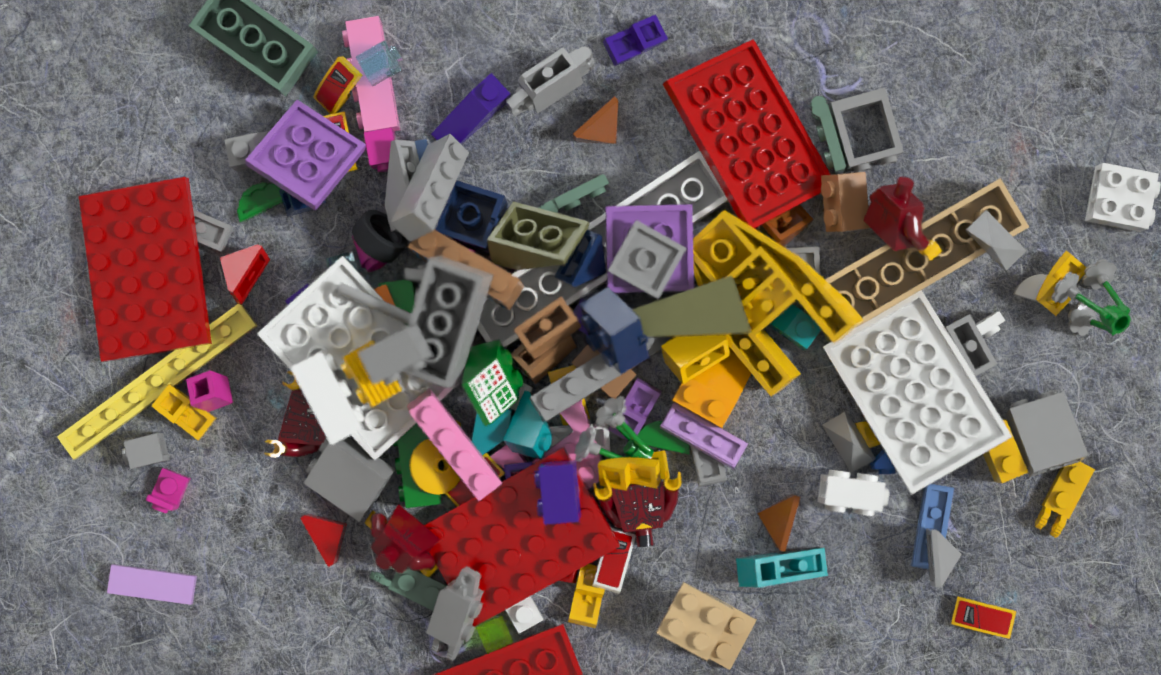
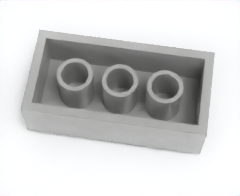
[403,256,493,389]

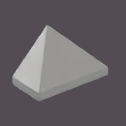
[965,210,1026,271]
[822,411,876,473]
[926,528,962,588]

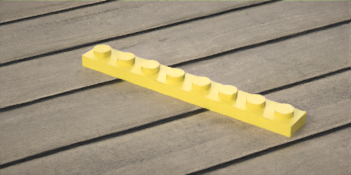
[57,304,258,460]

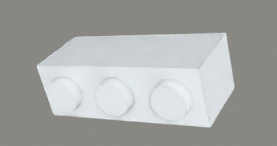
[290,350,366,445]

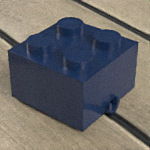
[434,180,508,256]
[580,287,649,374]

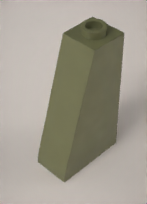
[633,276,752,338]

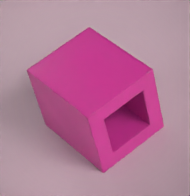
[364,127,396,172]
[186,370,233,412]

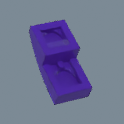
[603,15,668,66]

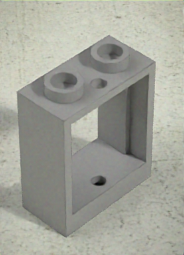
[828,87,904,172]

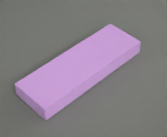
[660,402,748,470]
[107,564,197,605]

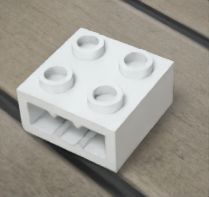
[1085,163,1160,232]
[818,470,889,516]

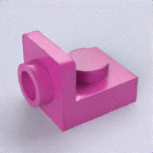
[146,468,190,513]

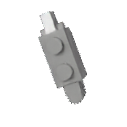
[506,46,595,117]
[426,566,484,661]

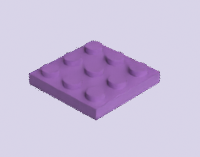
[245,100,366,211]
[605,204,694,293]

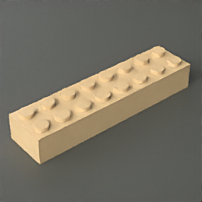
[821,178,1029,342]

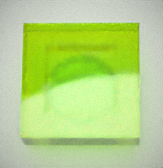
[476,615,513,654]

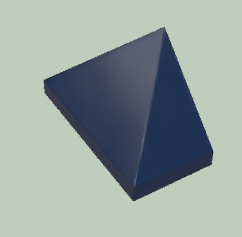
[554,230,606,287]

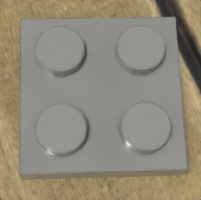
[607,220,687,299]

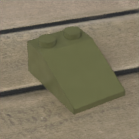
[487,201,590,270]

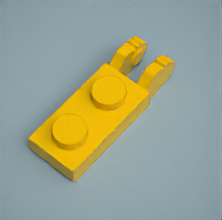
[1034,462,1095,538]

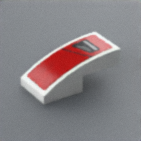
[592,527,635,594]

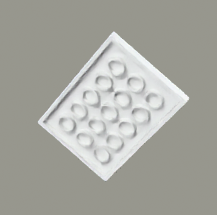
[257,256,460,460]
[823,290,1012,495]

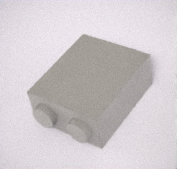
[1005,391,1089,478]
[304,437,396,522]

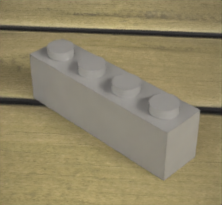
[391,134,469,242]

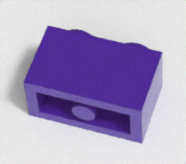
[535,460,581,524]

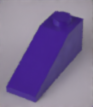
[431,73,511,145]

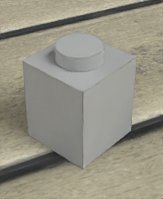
[122,433,170,469]

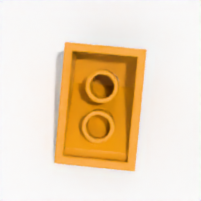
[671,347,751,428]

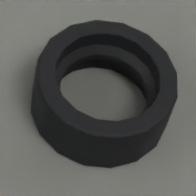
[352,210,408,263]

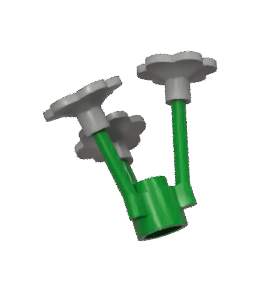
[1052,259,1131,336]
[574,396,653,462]

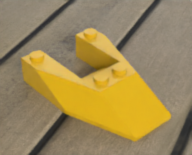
[693,210,864,397]

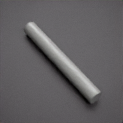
[337,282,412,325]

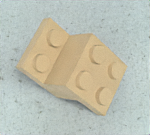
[656,582,756,670]

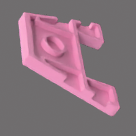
[490,400,602,489]

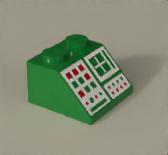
[462,339,523,426]

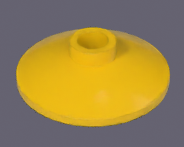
[410,438,461,495]

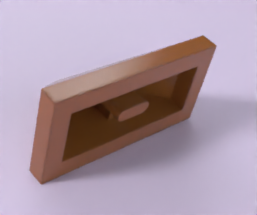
[573,96,618,144]
[762,205,814,247]
[757,494,800,552]

